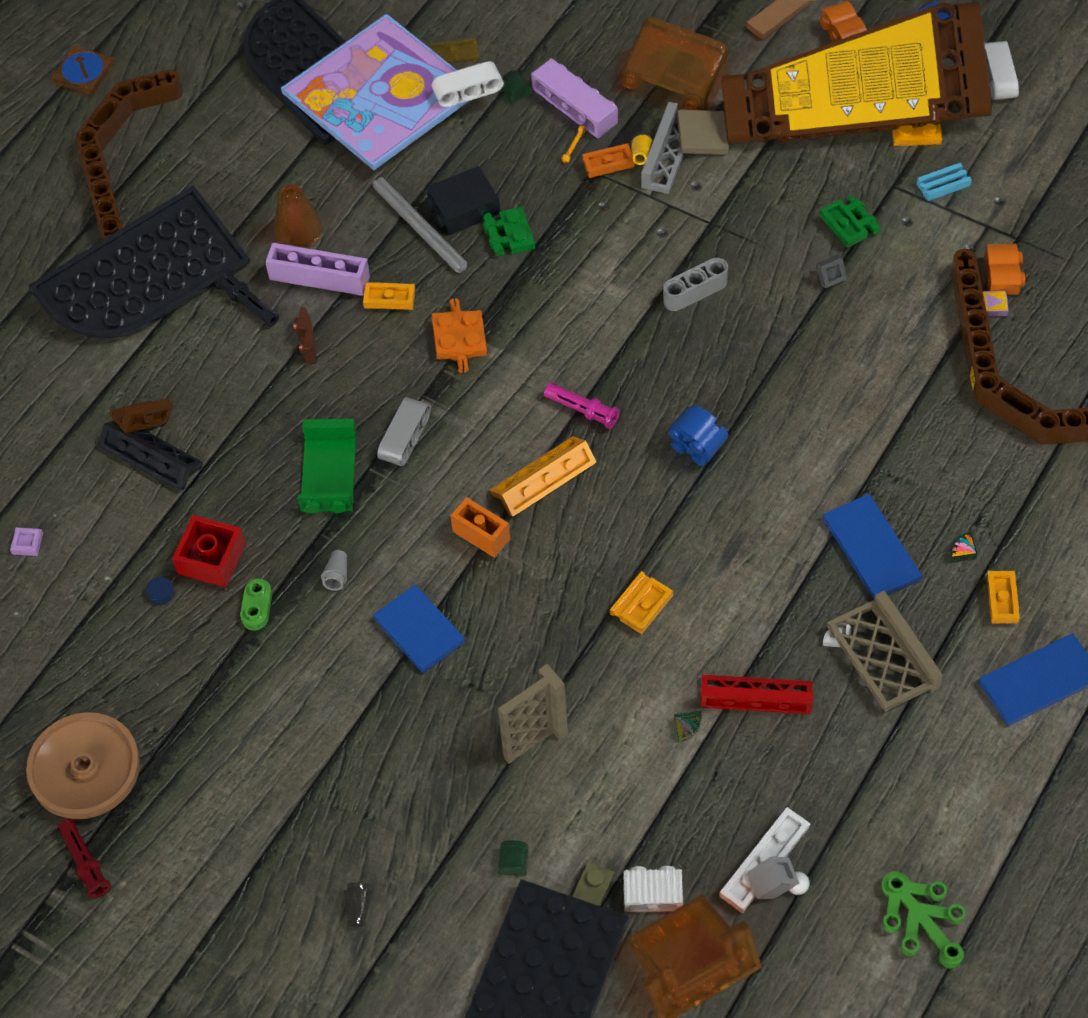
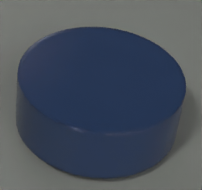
[146,577,175,605]

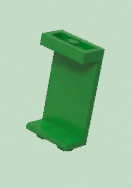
[298,419,357,514]

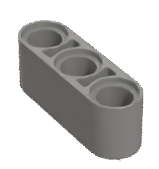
[663,258,728,311]
[377,397,431,466]

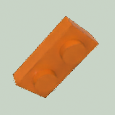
[582,143,635,178]

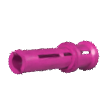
[544,382,620,429]

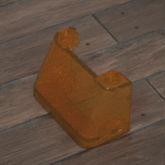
[620,17,729,111]

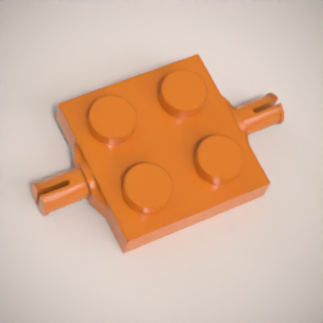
[432,298,487,373]

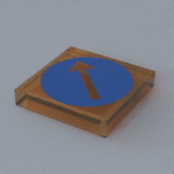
[51,45,115,95]

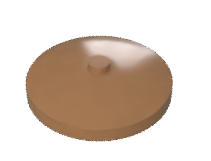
[26,712,140,819]

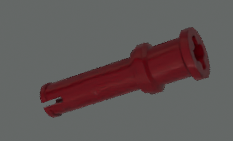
[57,818,112,899]

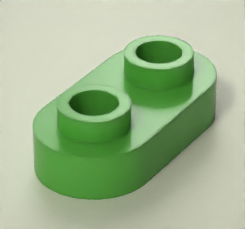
[240,579,272,630]

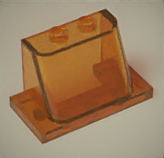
[627,895,762,1018]

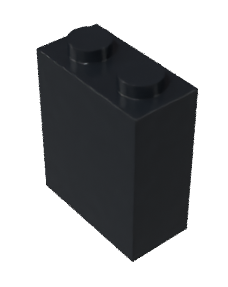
[425,166,500,236]

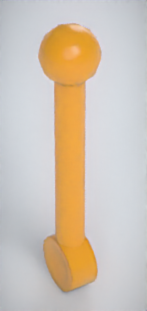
[561,125,586,163]

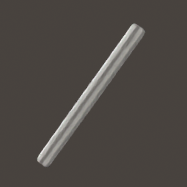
[373,177,467,273]

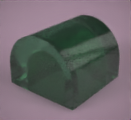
[501,70,532,103]
[498,840,529,876]

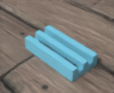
[916,162,972,201]

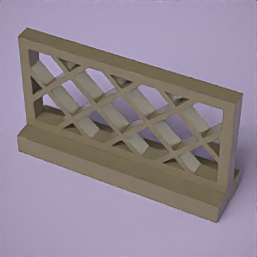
[827,591,943,712]
[498,664,568,764]

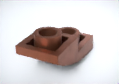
[293,307,316,364]

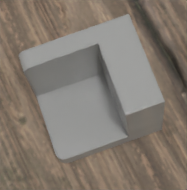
[747,857,800,899]

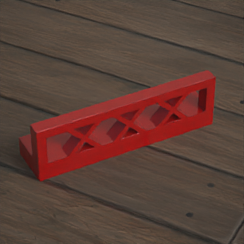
[700,674,813,714]

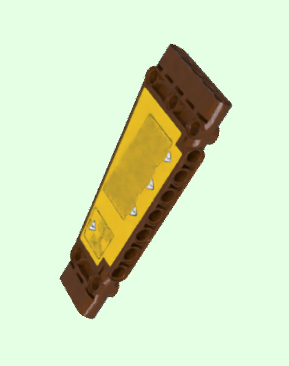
[721,2,992,144]

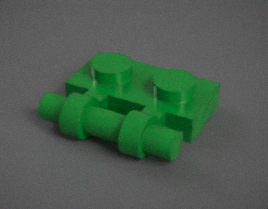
[820,195,882,248]
[483,206,535,256]

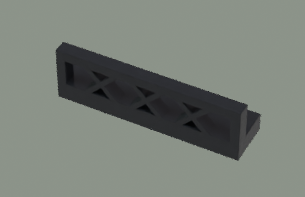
[98,421,203,491]

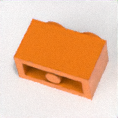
[450,497,510,558]

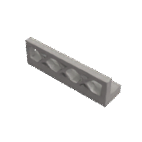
[641,102,684,194]

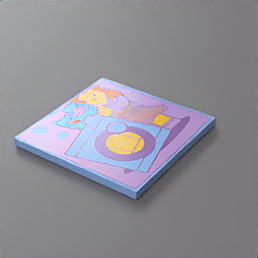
[281,14,468,170]

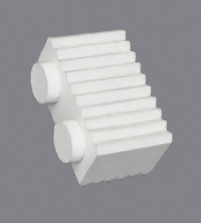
[624,866,683,912]

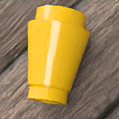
[631,135,653,165]

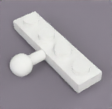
[719,807,810,913]

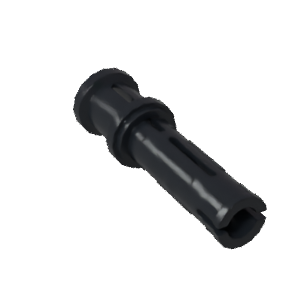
[215,270,280,327]

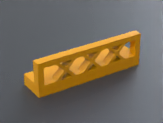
[490,436,597,517]

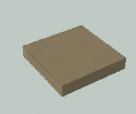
[676,110,729,155]

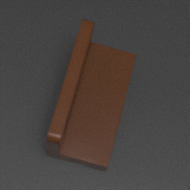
[110,398,173,434]

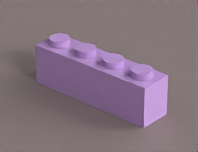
[531,58,618,139]
[265,243,370,296]

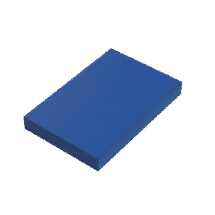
[373,584,465,673]

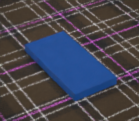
[823,494,922,600]
[978,633,1088,726]

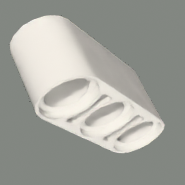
[984,41,1019,100]
[432,62,504,107]

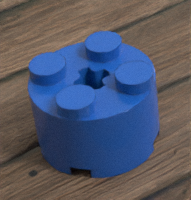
[668,405,728,466]

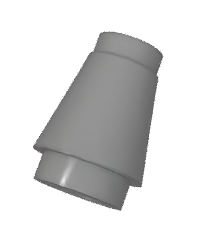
[321,550,347,591]

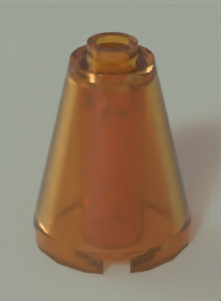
[274,184,322,248]

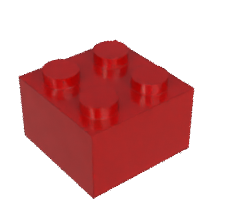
[172,515,246,588]

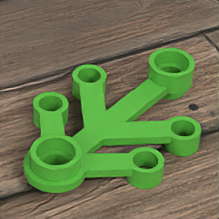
[881,871,966,969]

